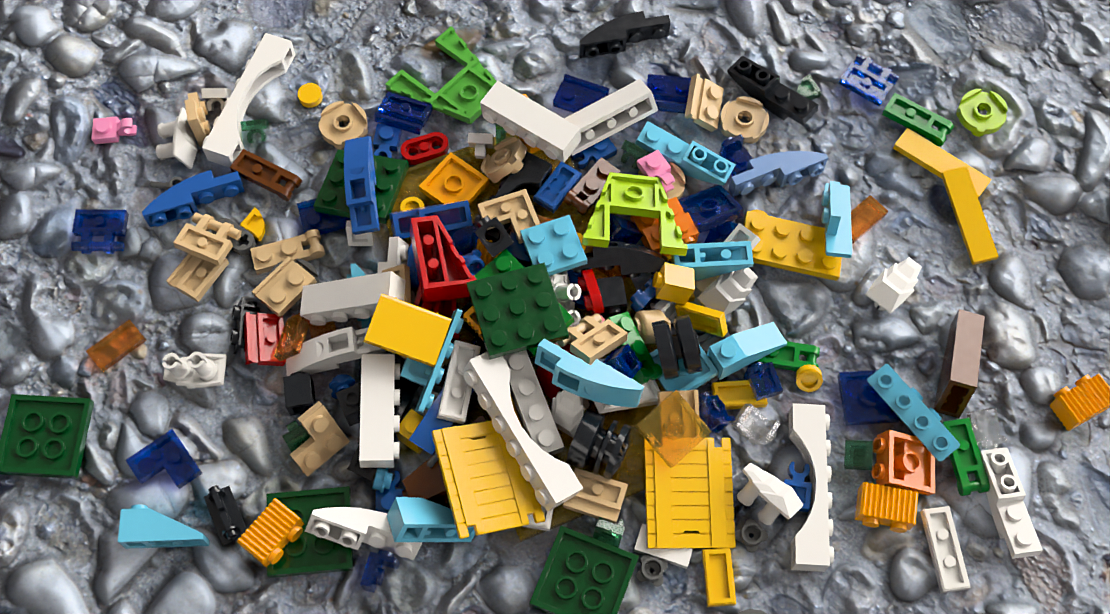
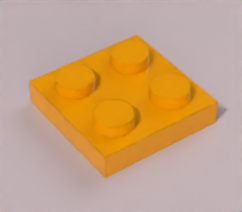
[419,152,489,205]

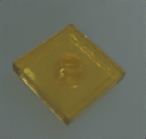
[635,390,712,468]

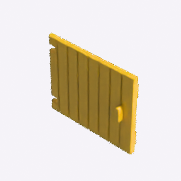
[431,420,545,539]
[644,437,736,549]

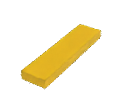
[893,128,992,198]
[941,166,999,265]

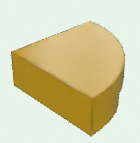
[240,207,266,242]

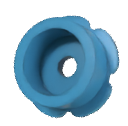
[372,468,393,493]

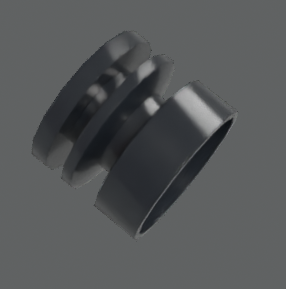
[567,409,632,480]

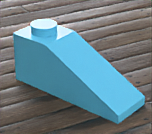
[671,241,754,281]
[707,322,787,380]
[387,497,475,542]
[118,505,210,549]

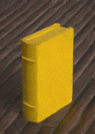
[363,293,451,367]

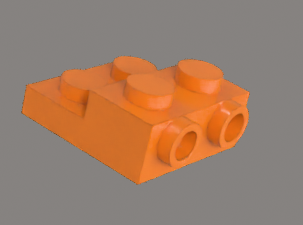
[630,197,699,257]
[871,430,935,496]

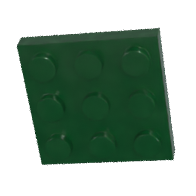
[313,149,409,224]
[466,262,569,360]
[0,394,94,479]
[266,486,353,578]
[529,525,639,614]

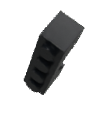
[472,151,552,242]

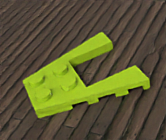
[582,172,688,256]

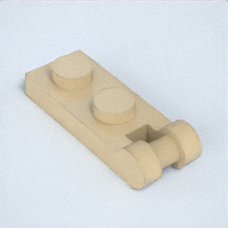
[250,229,325,275]

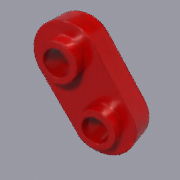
[400,132,449,165]
[577,269,604,315]

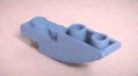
[728,151,828,197]

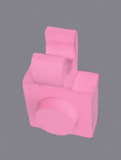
[92,117,137,144]
[637,150,675,193]

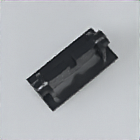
[230,297,260,354]
[203,485,247,546]

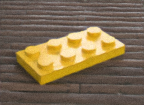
[743,211,842,281]

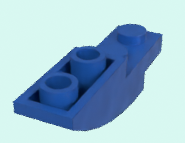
[344,136,380,235]
[142,170,245,227]

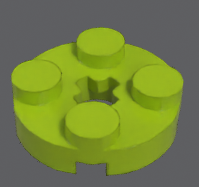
[956,89,1008,137]

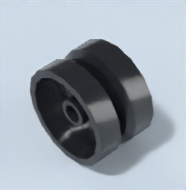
[651,314,702,380]

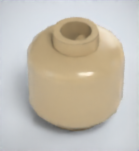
[632,309,671,344]

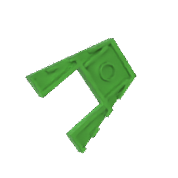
[385,26,497,124]

